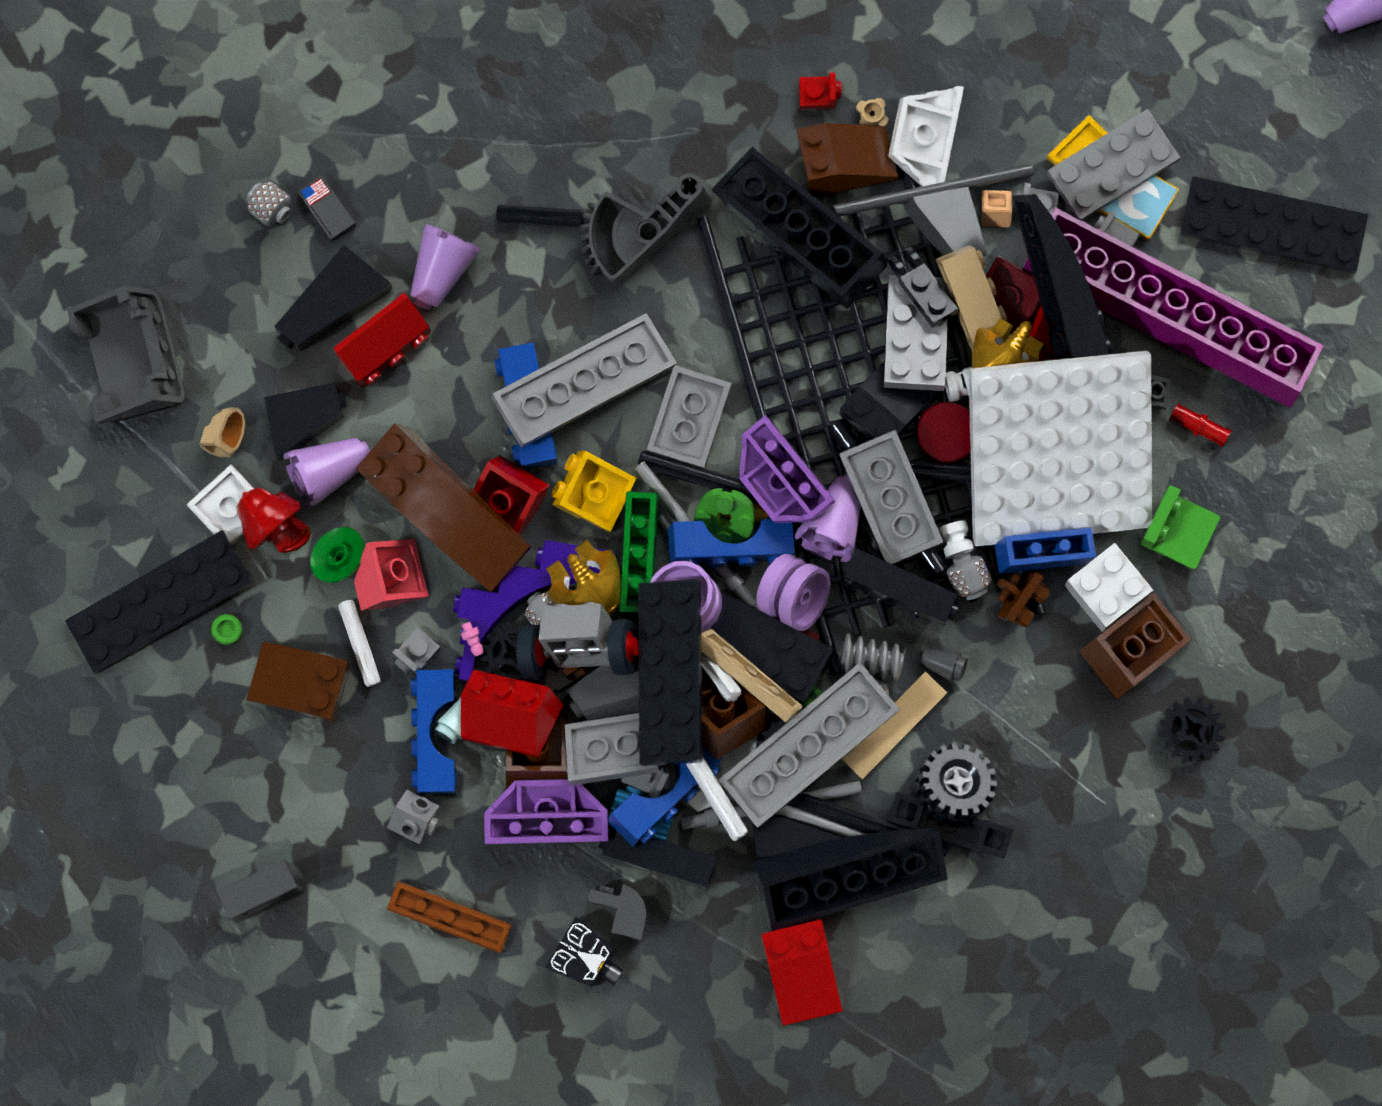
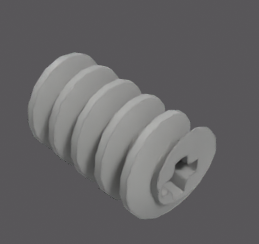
[841,634,906,683]

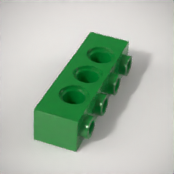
[620,492,658,618]

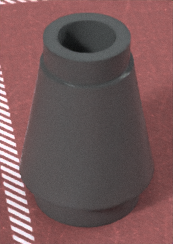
[920,648,968,682]

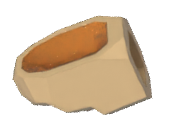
[200,407,245,457]

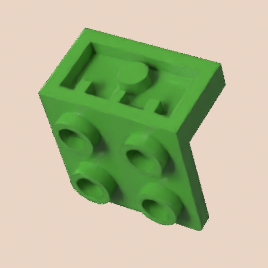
[1140,485,1220,570]

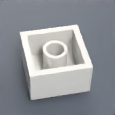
[1064,543,1153,633]

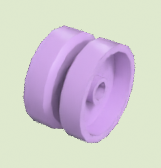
[756,554,831,631]
[651,561,722,633]

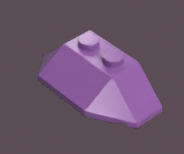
[739,415,835,523]
[484,779,608,844]

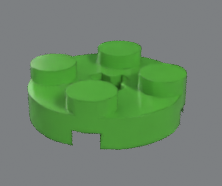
[694,488,756,544]

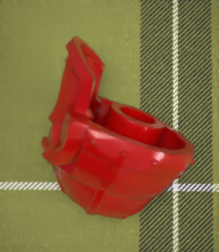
[236,488,311,553]

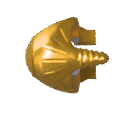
[972,318,1043,368]
[546,540,621,616]

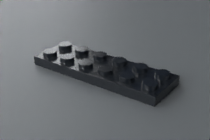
[1179,176,1369,274]
[65,530,253,674]
[638,579,703,766]

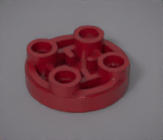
[917,402,971,464]

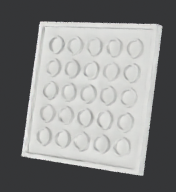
[969,351,1152,546]

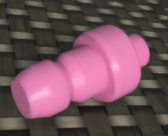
[461,621,484,656]

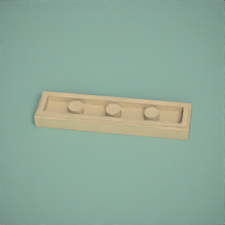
[702,629,803,722]
[841,672,947,780]

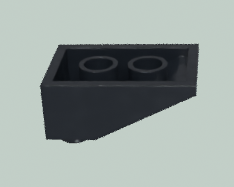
[839,361,939,440]

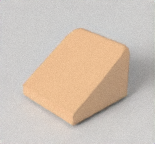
[981,190,1012,227]

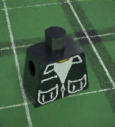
[546,917,624,987]

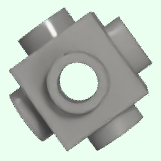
[387,790,439,844]

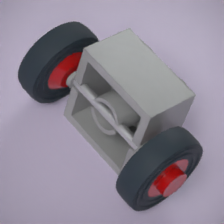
[516,602,639,680]

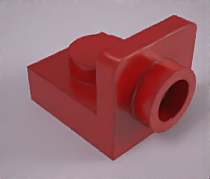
[799,72,842,109]

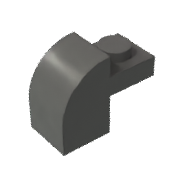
[587,884,647,942]

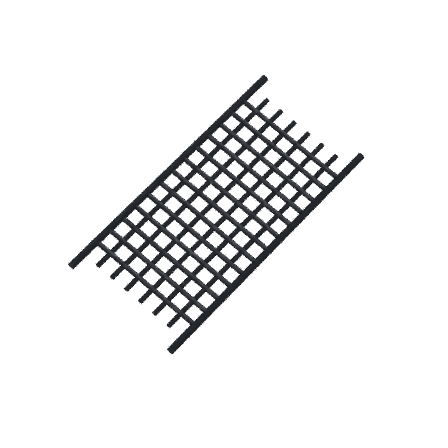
[697,166,1046,674]

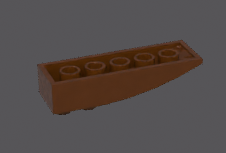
[356,423,531,592]

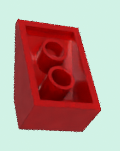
[473,455,550,536]
[761,919,842,1026]

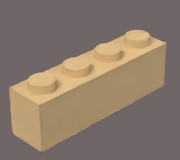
[936,245,1012,352]

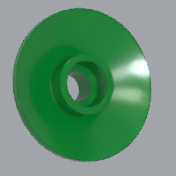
[310,527,365,583]

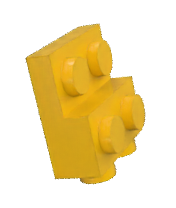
[551,451,636,532]

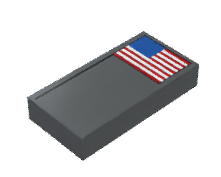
[298,175,356,242]

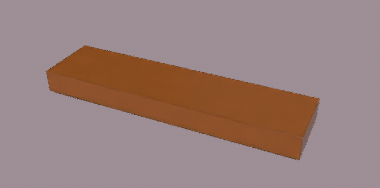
[386,881,512,954]

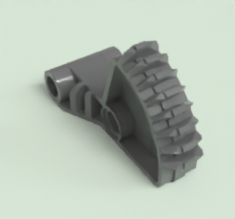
[580,173,711,285]

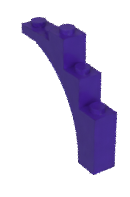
[453,540,617,684]

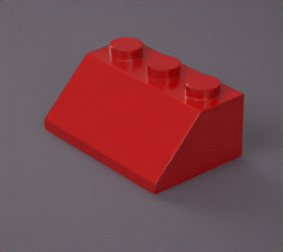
[333,292,431,388]
[461,670,563,757]

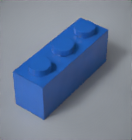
[994,528,1096,574]

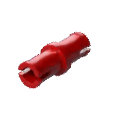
[1169,403,1232,448]

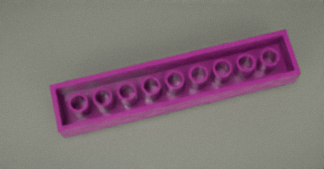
[1023,207,1324,408]

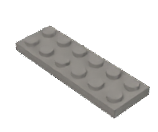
[491,313,677,448]
[718,663,900,829]

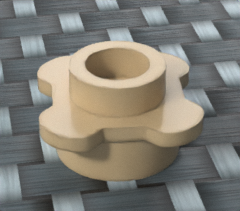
[856,98,888,126]

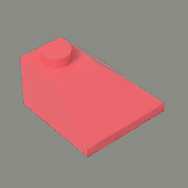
[354,539,429,611]

